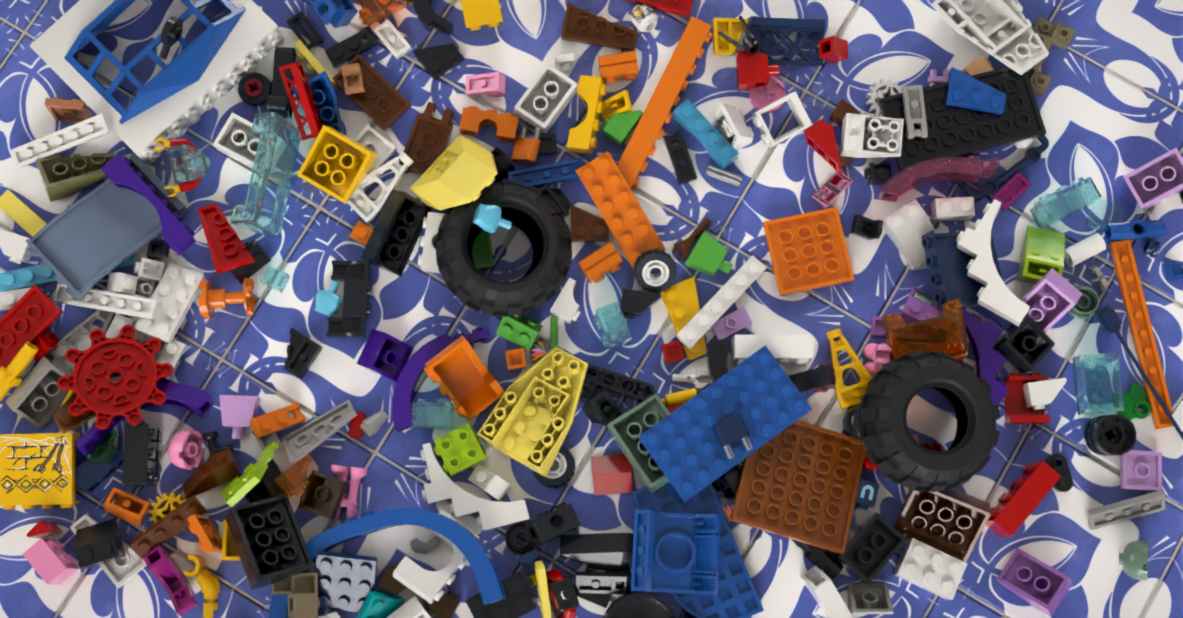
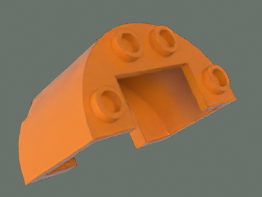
[423,335,505,422]

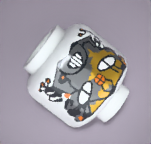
[630,4,658,32]

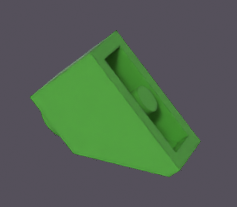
[602,110,643,147]

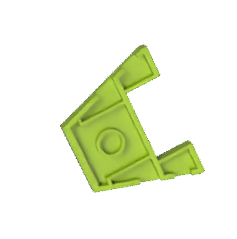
[220,440,279,507]

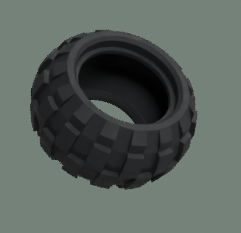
[436,180,573,317]
[858,351,1000,492]

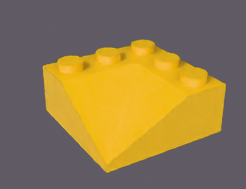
[297,125,379,204]

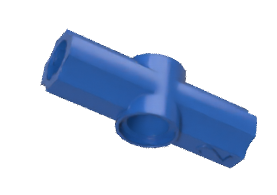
[1104,220,1166,241]

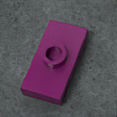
[991,172,1032,211]

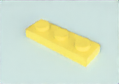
[294,39,337,88]

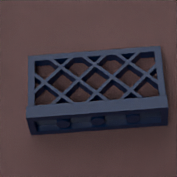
[749,17,825,66]

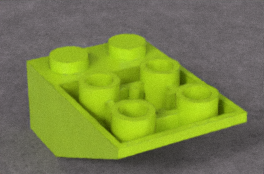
[1016,225,1065,284]

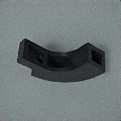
[412,0,454,36]
[707,339,731,383]

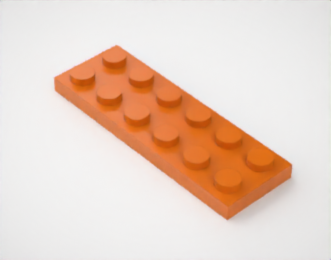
[575,151,666,269]

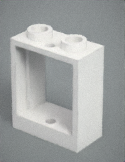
[752,91,812,147]

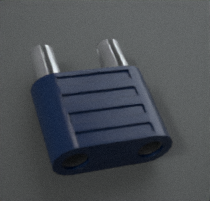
[711,413,753,459]

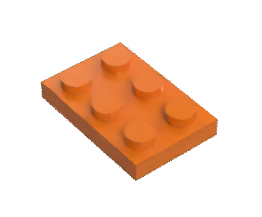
[187,514,222,554]

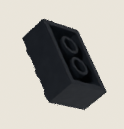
[122,424,162,486]
[835,513,907,584]
[465,572,537,618]

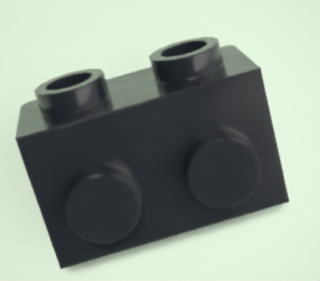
[229,240,271,284]

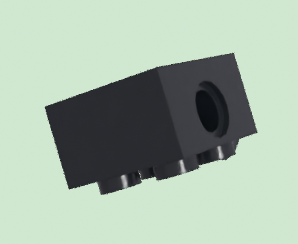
[505,502,581,555]

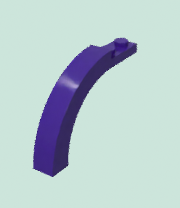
[392,327,490,432]
[75,382,214,456]

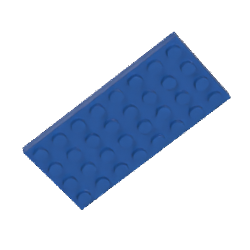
[637,345,812,502]

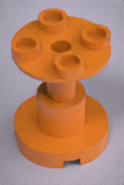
[198,278,257,319]

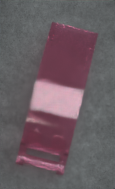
[878,156,1000,202]

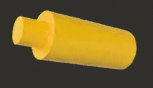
[661,388,697,408]

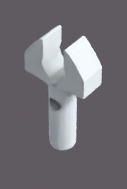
[672,369,709,389]

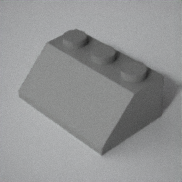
[5,356,69,429]

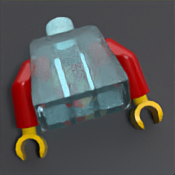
[154,138,211,197]

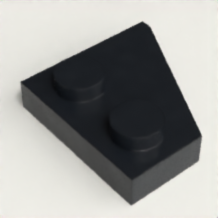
[413,43,464,81]
[284,328,323,380]

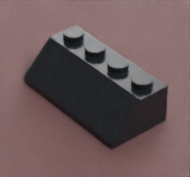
[360,190,432,277]

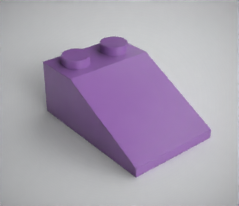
[996,548,1072,617]

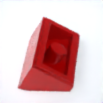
[26,521,63,538]

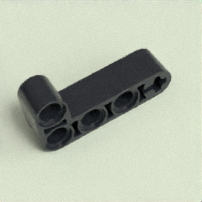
[267,47,296,118]
[579,365,655,403]

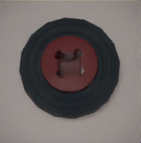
[238,72,272,106]

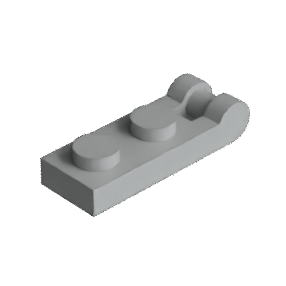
[902,85,928,139]

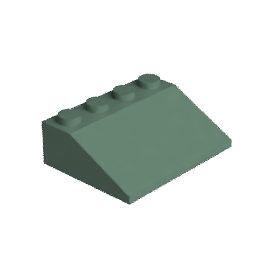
[607,393,670,494]

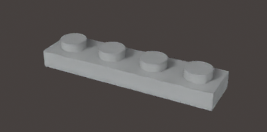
[1087,490,1165,530]

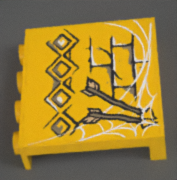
[0,432,80,509]

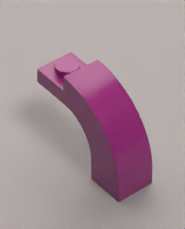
[143,545,197,616]

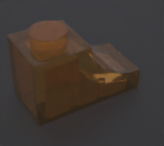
[274,454,314,498]

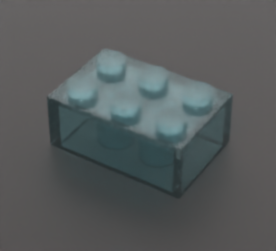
[1029,176,1102,229]
[1072,353,1124,415]

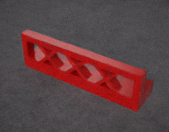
[278,61,322,141]

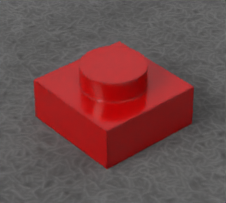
[661,340,685,365]

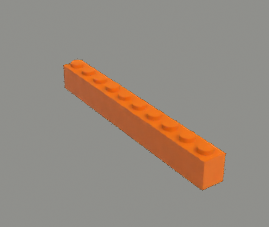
[617,16,713,190]

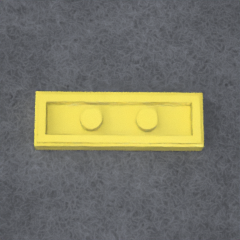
[0,189,47,237]
[534,560,552,618]

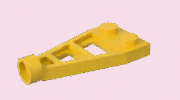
[826,328,872,409]

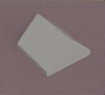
[847,583,893,614]

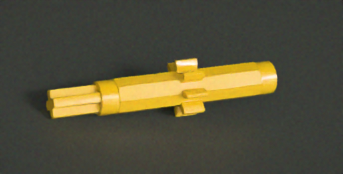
[0,342,39,402]

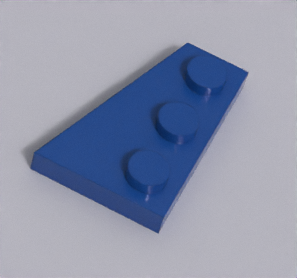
[945,67,1006,115]

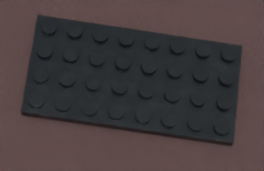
[878,67,1046,172]

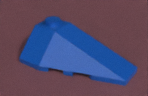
[293,71,344,134]

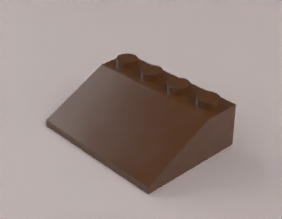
[894,488,991,562]

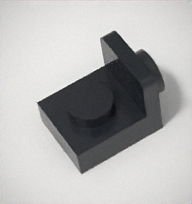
[864,162,892,185]

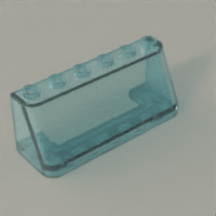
[230,112,302,237]

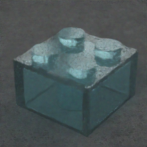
[593,301,632,351]
[412,398,455,430]

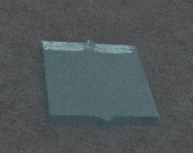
[1085,197,1126,232]

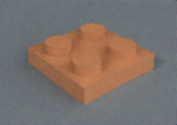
[44,97,94,123]

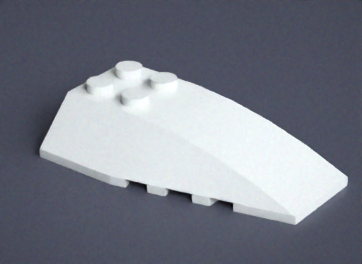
[931,0,1049,75]

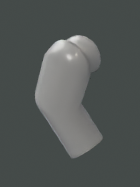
[410,536,441,554]

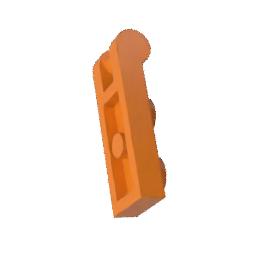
[249,402,307,439]

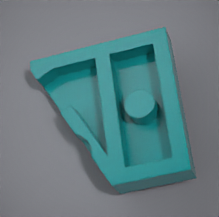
[356,591,404,618]

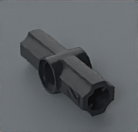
[791,539,844,579]

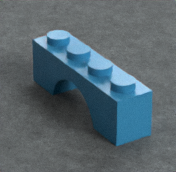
[672,99,739,170]

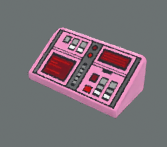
[812,172,853,209]

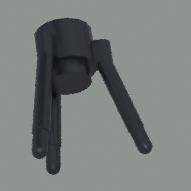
[718,15,761,55]

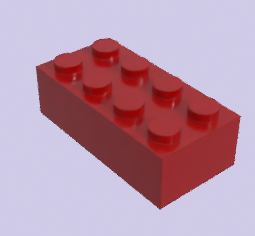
[986,461,1062,537]

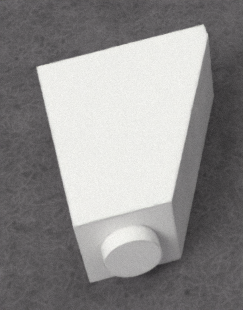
[800,565,852,618]

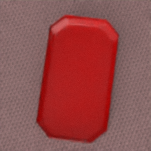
[349,412,366,439]

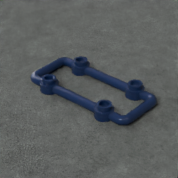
[949,135,1049,201]

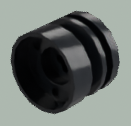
[1084,414,1137,456]

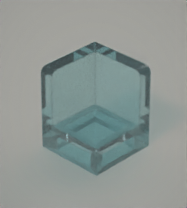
[258,267,290,293]

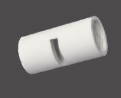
[1064,233,1106,267]

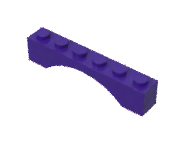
[101,153,196,256]

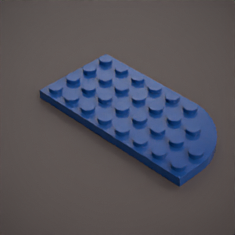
[631,482,764,618]

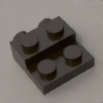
[298,470,348,520]

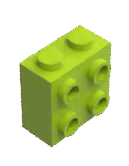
[433,423,488,476]

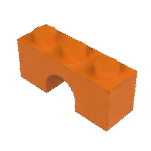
[459,106,520,144]

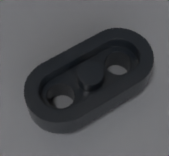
[1045,454,1073,492]

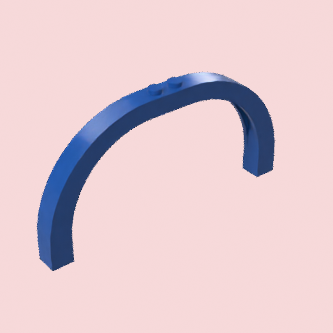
[268,508,507,618]

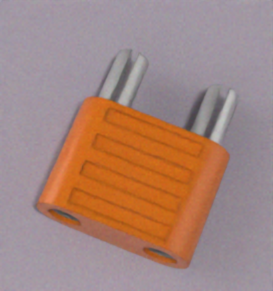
[511,127,542,163]

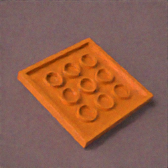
[762,207,855,296]

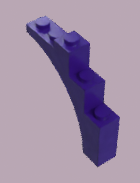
[946,307,1009,405]

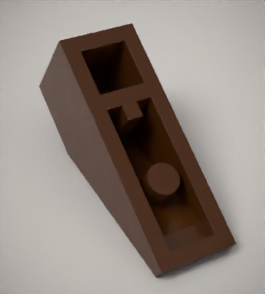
[183,448,242,499]

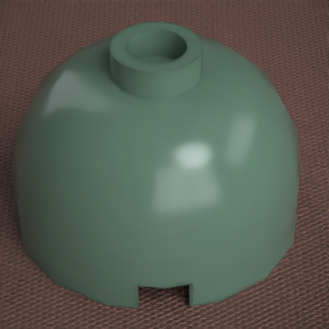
[1119,540,1149,581]

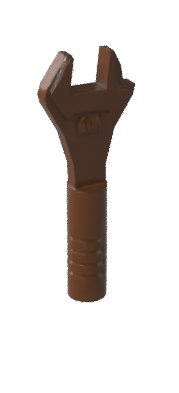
[672,218,712,261]

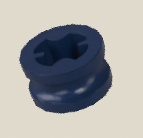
[1143,238,1160,258]

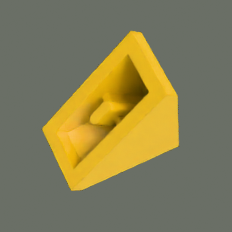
[601,90,632,121]

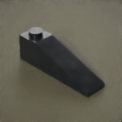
[560,533,634,573]

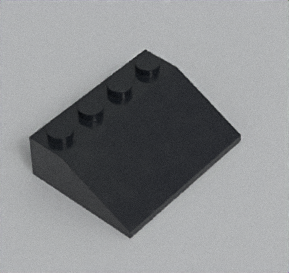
[225,494,314,590]

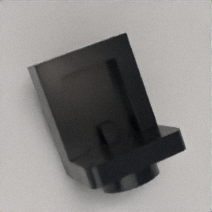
[850,215,883,240]

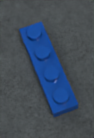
[508,158,584,187]

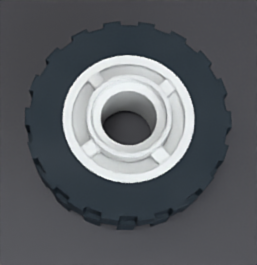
[634,249,677,293]
[533,445,576,488]

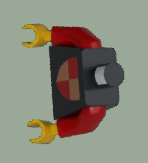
[527,570,579,618]

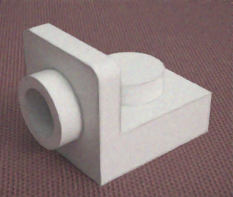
[133,258,165,282]

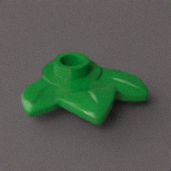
[1114,383,1151,420]

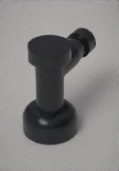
[202,431,234,458]

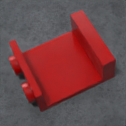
[1004,373,1050,424]

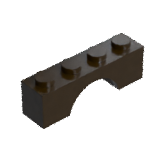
[379,562,461,618]

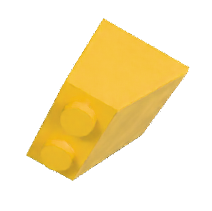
[461,0,503,31]

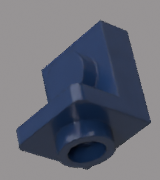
[519,549,541,576]

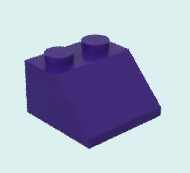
[356,329,413,382]

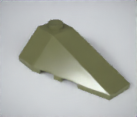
[36,153,117,202]

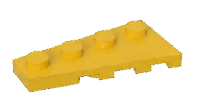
[660,277,707,362]

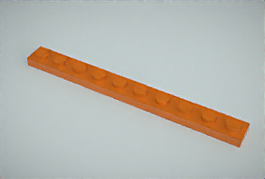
[1109,239,1173,430]

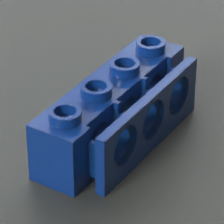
[308,0,358,28]

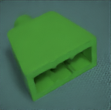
[685,231,734,276]

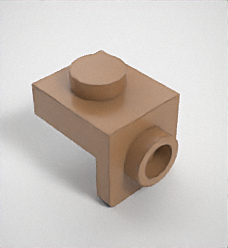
[341,63,365,95]

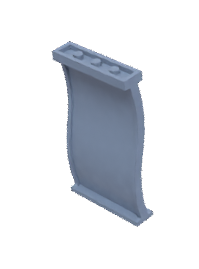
[26,153,188,301]

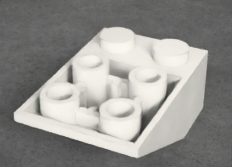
[840,113,904,158]

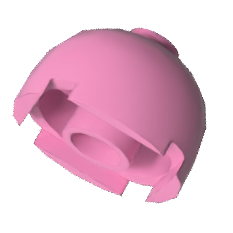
[167,430,205,470]

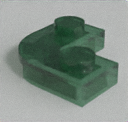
[87,429,118,464]

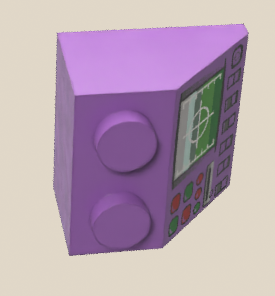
[898,286,946,336]

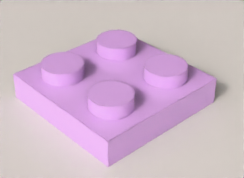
[1120,450,1162,491]

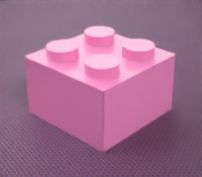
[22,538,79,585]

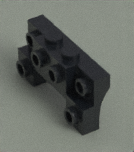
[326,260,373,339]

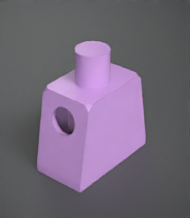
[220,395,261,440]

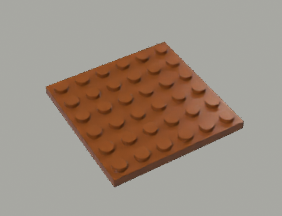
[730,420,866,554]

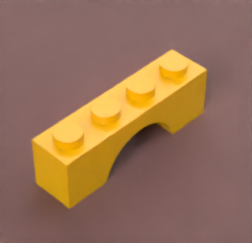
[567,75,607,155]

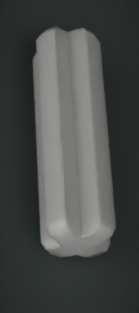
[706,164,742,187]

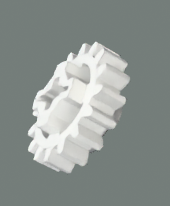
[866,78,903,117]

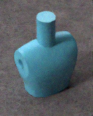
[473,203,512,233]
[314,280,342,317]

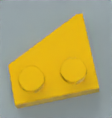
[712,18,748,56]

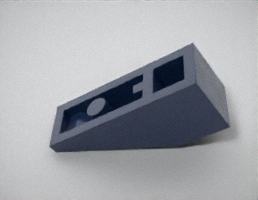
[75,450,124,493]

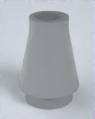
[360,409,389,437]

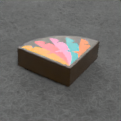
[530,338,548,363]

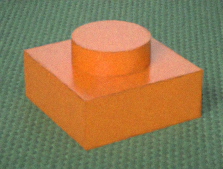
[349,221,373,247]
[505,348,527,371]

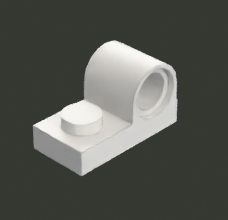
[468,463,511,501]

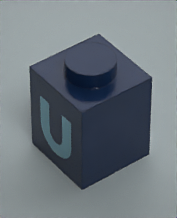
[855,479,880,510]

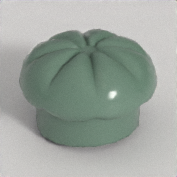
[1068,285,1099,319]

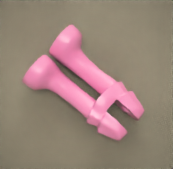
[863,343,892,377]
[331,465,368,521]

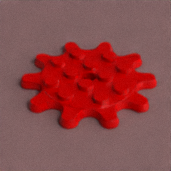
[57,325,174,430]

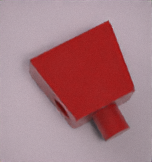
[736,51,779,91]

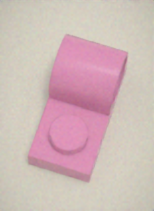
[466,72,506,97]

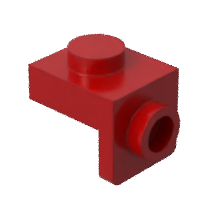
[32,331,60,363]

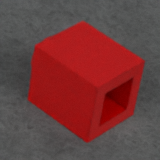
[819,36,848,63]

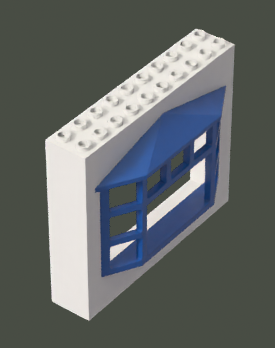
[30,0,284,165]

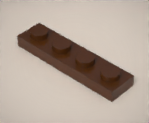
[129,495,207,559]

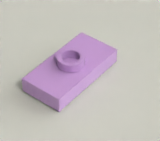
[711,307,753,341]

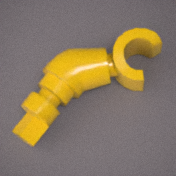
[182,554,221,618]

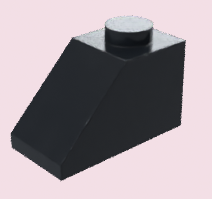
[620,289,661,319]

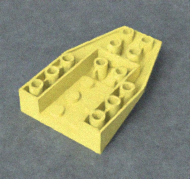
[409,134,498,210]
[477,347,588,477]

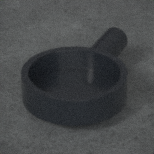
[159,16,183,60]

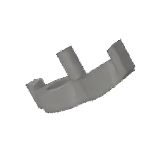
[1087,265,1108,293]

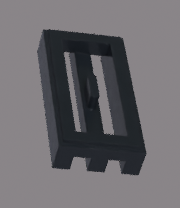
[286,11,324,51]

